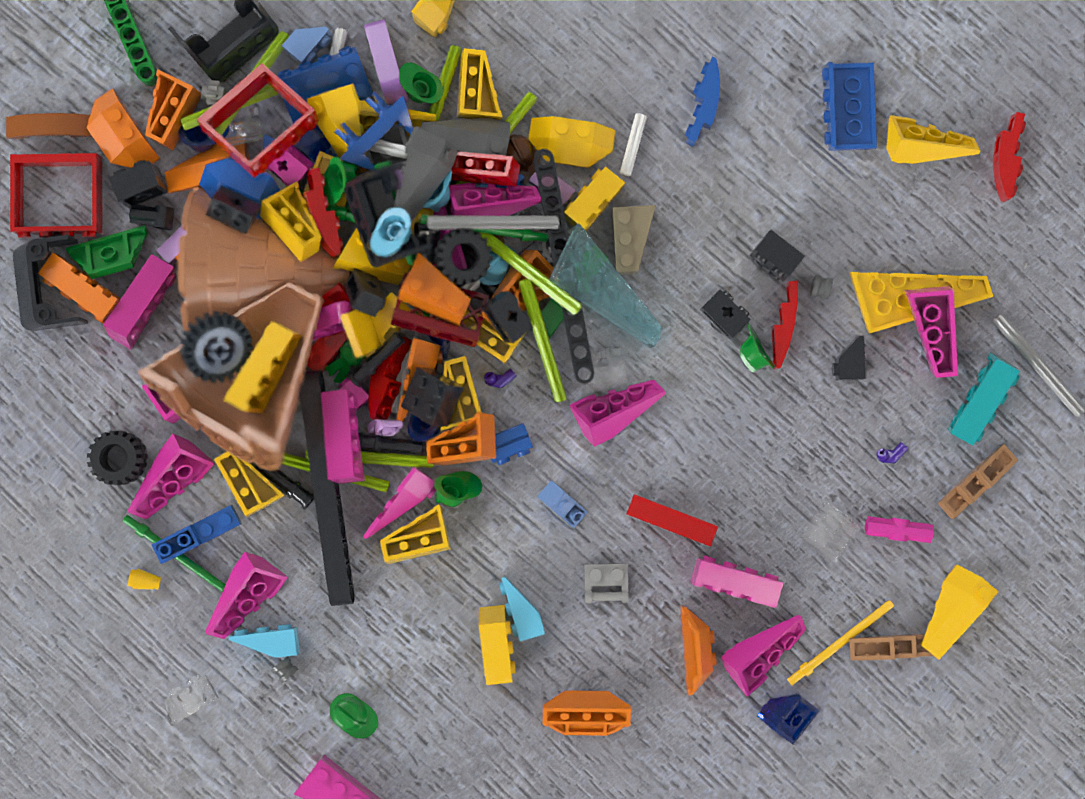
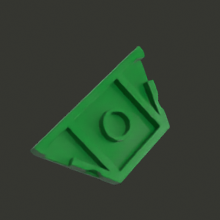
[66,225,149,279]

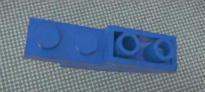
[684,57,720,146]
[151,505,242,564]

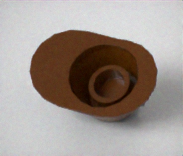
[506,134,541,184]

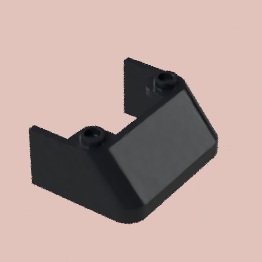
[168,0,279,82]
[345,162,432,267]
[13,235,88,331]

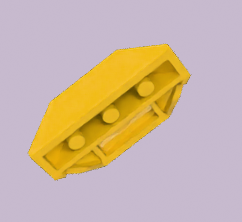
[528,116,616,168]

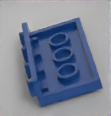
[277,46,373,124]
[822,62,877,151]

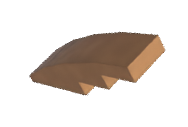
[938,444,1018,519]
[849,634,933,661]

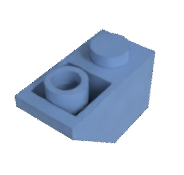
[282,27,332,64]
[537,480,588,528]

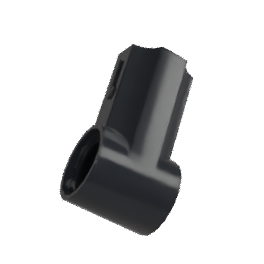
[129,204,175,230]
[414,222,441,264]

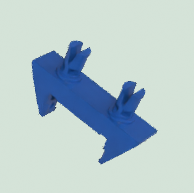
[335,91,413,170]

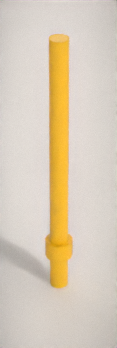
[787,600,894,686]

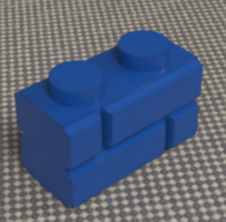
[491,423,533,466]

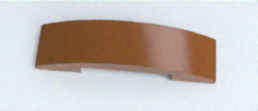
[6,113,92,139]

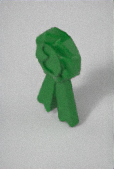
[325,340,366,384]

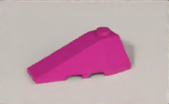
[721,615,806,697]

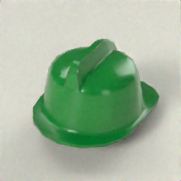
[399,62,443,104]
[323,157,358,205]
[740,322,775,372]
[434,471,483,507]
[330,693,378,739]

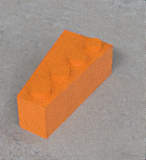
[38,252,121,324]

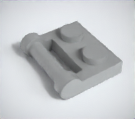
[584,563,629,603]

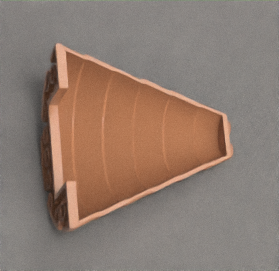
[178,187,352,331]
[138,282,324,470]

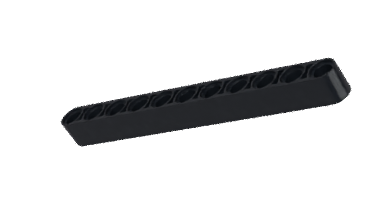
[534,149,594,384]
[299,370,355,606]

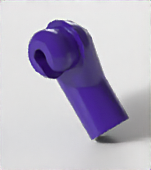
[484,368,517,388]
[876,442,909,463]

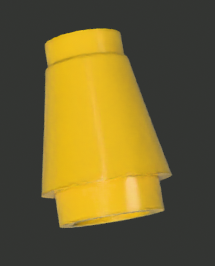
[127,568,161,590]

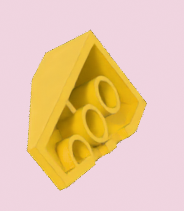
[886,115,981,164]
[921,564,999,660]

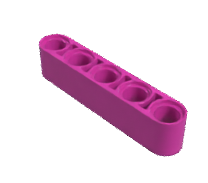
[312,302,352,340]

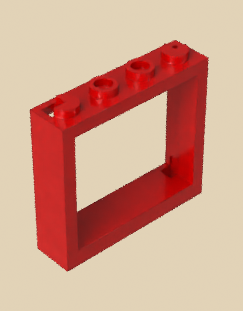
[197,63,319,178]
[10,153,102,238]

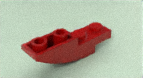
[993,112,1026,202]
[302,168,343,257]
[369,333,412,420]

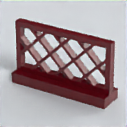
[390,272,489,348]

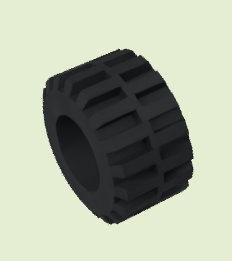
[433,229,492,285]
[87,431,148,485]

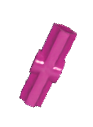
[864,516,934,543]

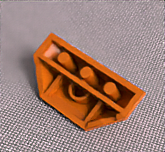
[86,88,161,168]
[680,605,716,695]
[543,690,631,736]

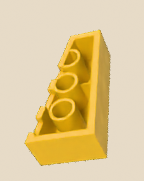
[223,321,302,414]

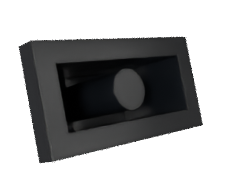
[832,336,866,381]

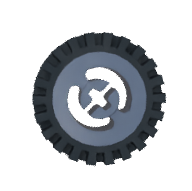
[180,311,253,383]

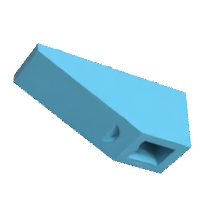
[499,576,545,641]
[229,624,300,658]

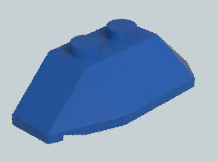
[199,157,280,219]

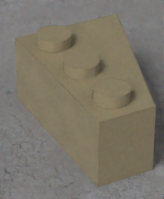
[612,205,656,275]

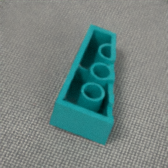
[948,352,1020,446]

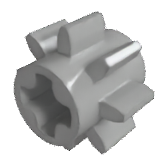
[201,80,226,107]

